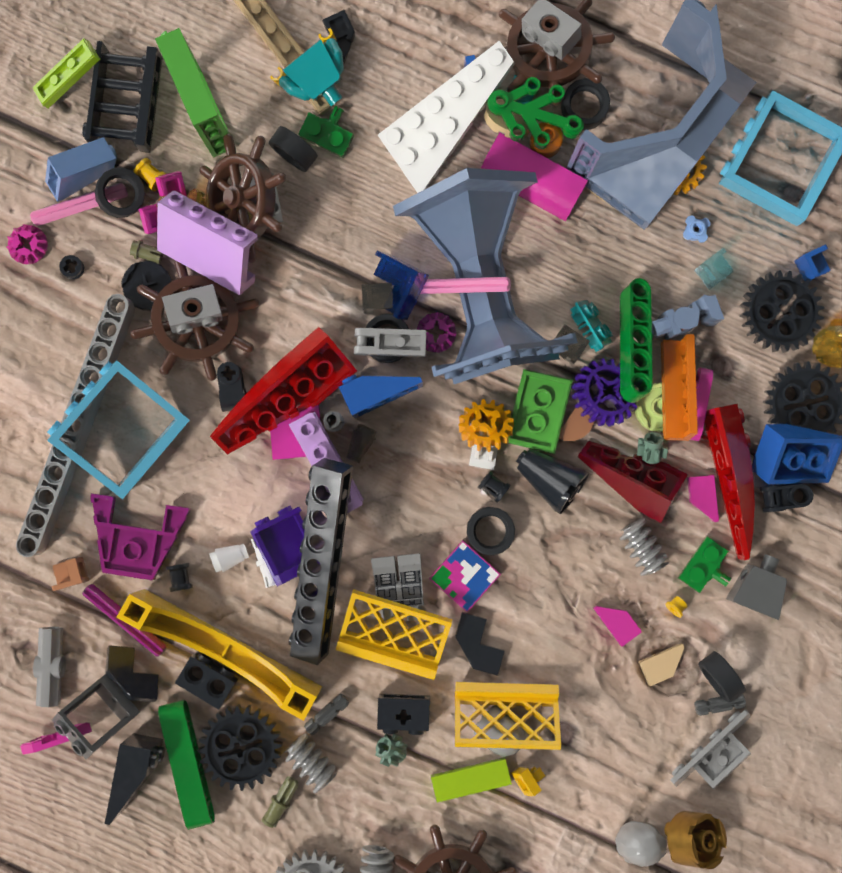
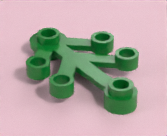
[487,77,584,149]

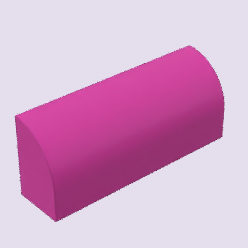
[481,132,588,222]

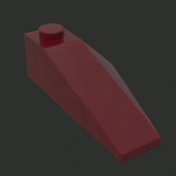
[578,441,688,523]

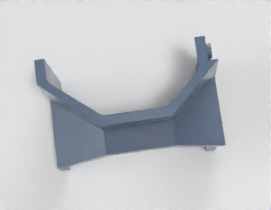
[566,0,757,230]
[393,168,578,384]

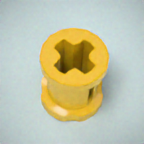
[133,158,166,192]

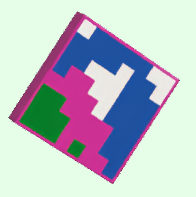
[429,540,501,612]

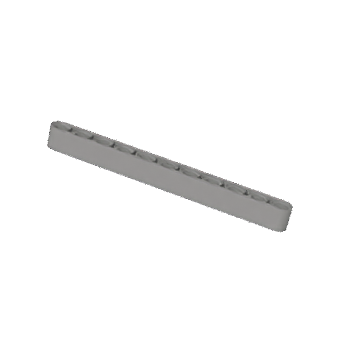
[16,294,135,557]

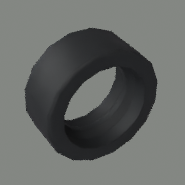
[561,78,610,130]
[269,126,318,172]
[95,168,145,218]
[366,314,409,363]
[466,507,515,555]
[698,651,746,703]

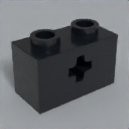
[377,694,430,735]

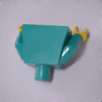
[270,28,344,107]

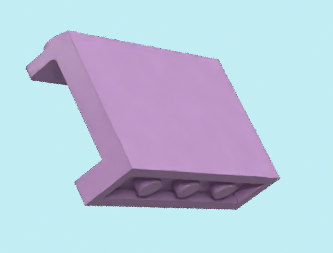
[157,191,258,295]
[289,412,364,513]

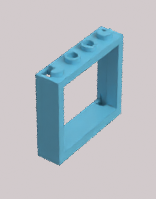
[719,90,842,226]
[47,360,190,499]

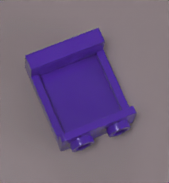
[250,505,320,587]

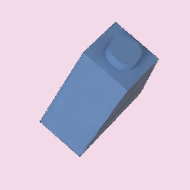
[45,137,117,202]

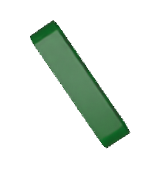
[620,278,653,403]
[158,700,215,830]

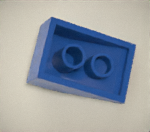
[339,375,423,419]
[752,424,842,484]

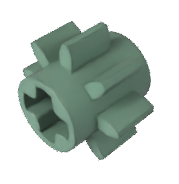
[637,432,669,464]
[375,734,408,767]

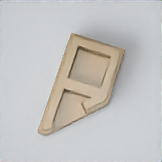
[638,643,685,686]

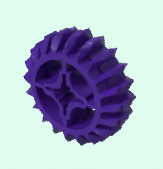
[572,358,639,427]

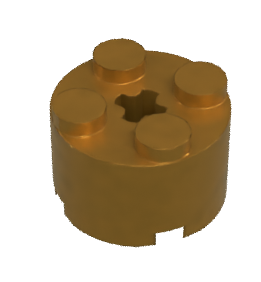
[664,811,727,869]

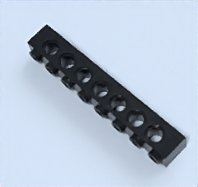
[289,458,353,666]

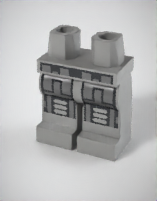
[371,553,424,622]

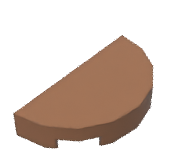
[559,407,594,441]

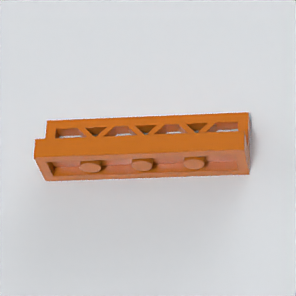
[661,334,698,441]

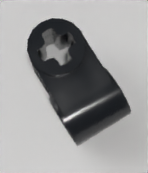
[217,362,247,412]
[760,484,814,513]

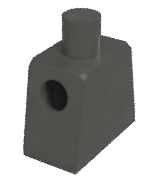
[726,554,787,620]

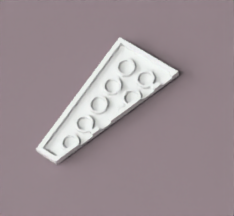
[378,41,515,193]

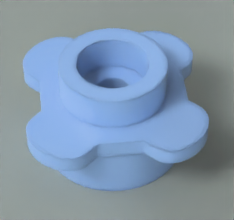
[683,215,710,243]

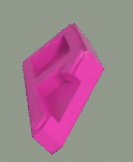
[687,475,719,522]
[593,606,642,647]

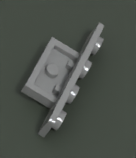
[670,709,751,789]

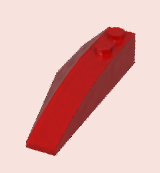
[210,327,357,455]
[704,403,755,560]

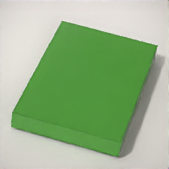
[508,369,573,454]

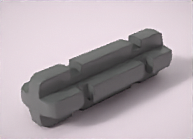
[304,694,349,735]
[694,694,746,716]

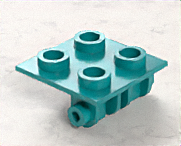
[570,300,613,352]

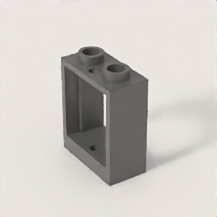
[52,674,140,759]

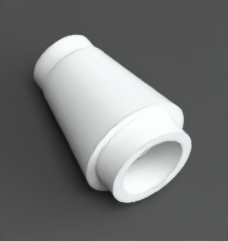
[209,544,249,572]

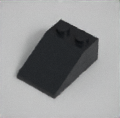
[104,733,165,825]

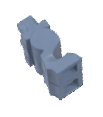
[652,295,724,340]

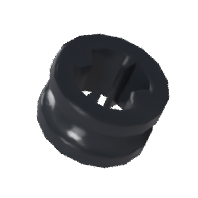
[59,255,85,280]

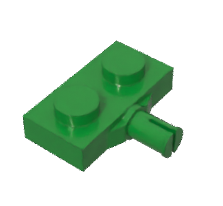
[298,106,354,158]
[677,536,732,593]

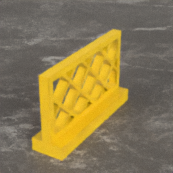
[335,589,453,680]
[455,682,561,750]

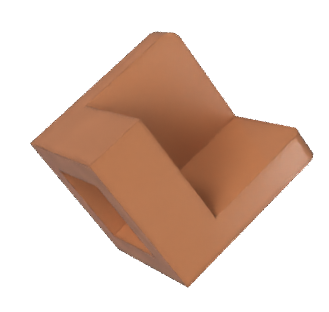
[52,557,89,591]

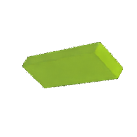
[33,38,100,109]
[431,757,512,803]

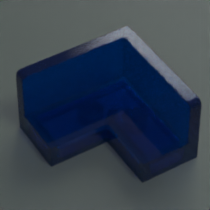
[373,250,429,320]

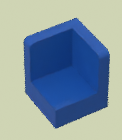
[794,244,831,282]

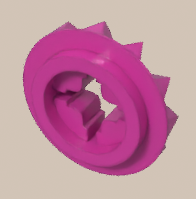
[6,224,48,264]

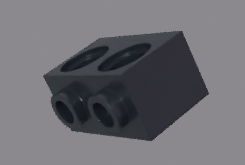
[175,653,239,710]

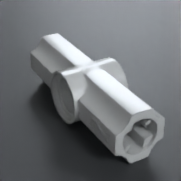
[33,627,66,707]

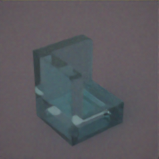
[694,248,733,290]

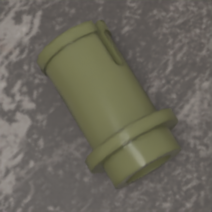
[130,240,164,264]

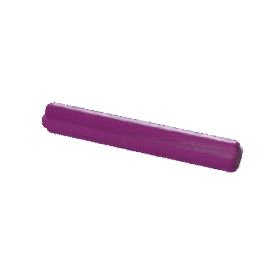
[82,584,167,657]

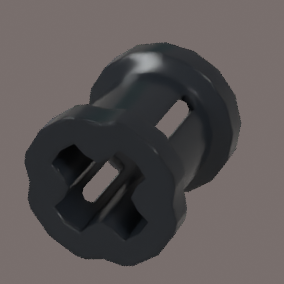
[477,470,511,503]
[166,563,193,592]

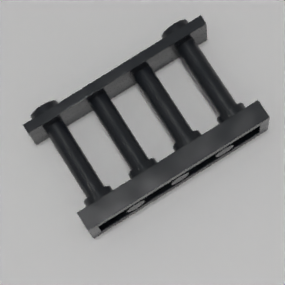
[82,41,163,153]

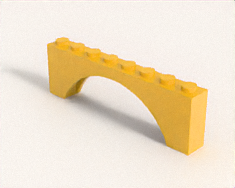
[116,589,322,721]

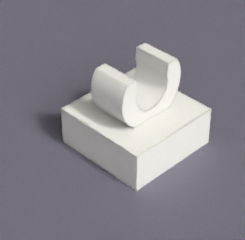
[469,444,498,470]

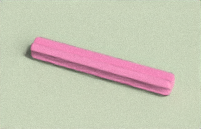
[30,183,128,226]
[414,277,511,294]

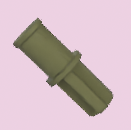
[261,776,299,828]

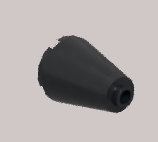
[516,449,589,515]

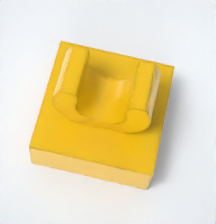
[511,766,545,797]

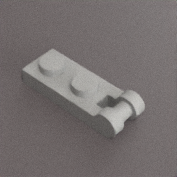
[354,328,426,357]

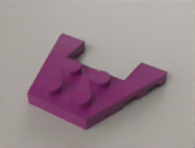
[90,493,191,580]

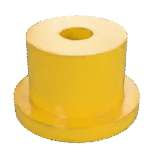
[665,596,688,618]

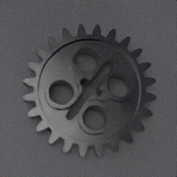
[740,270,825,353]
[763,361,842,433]
[198,704,283,791]

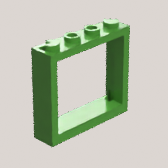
[155,28,236,158]

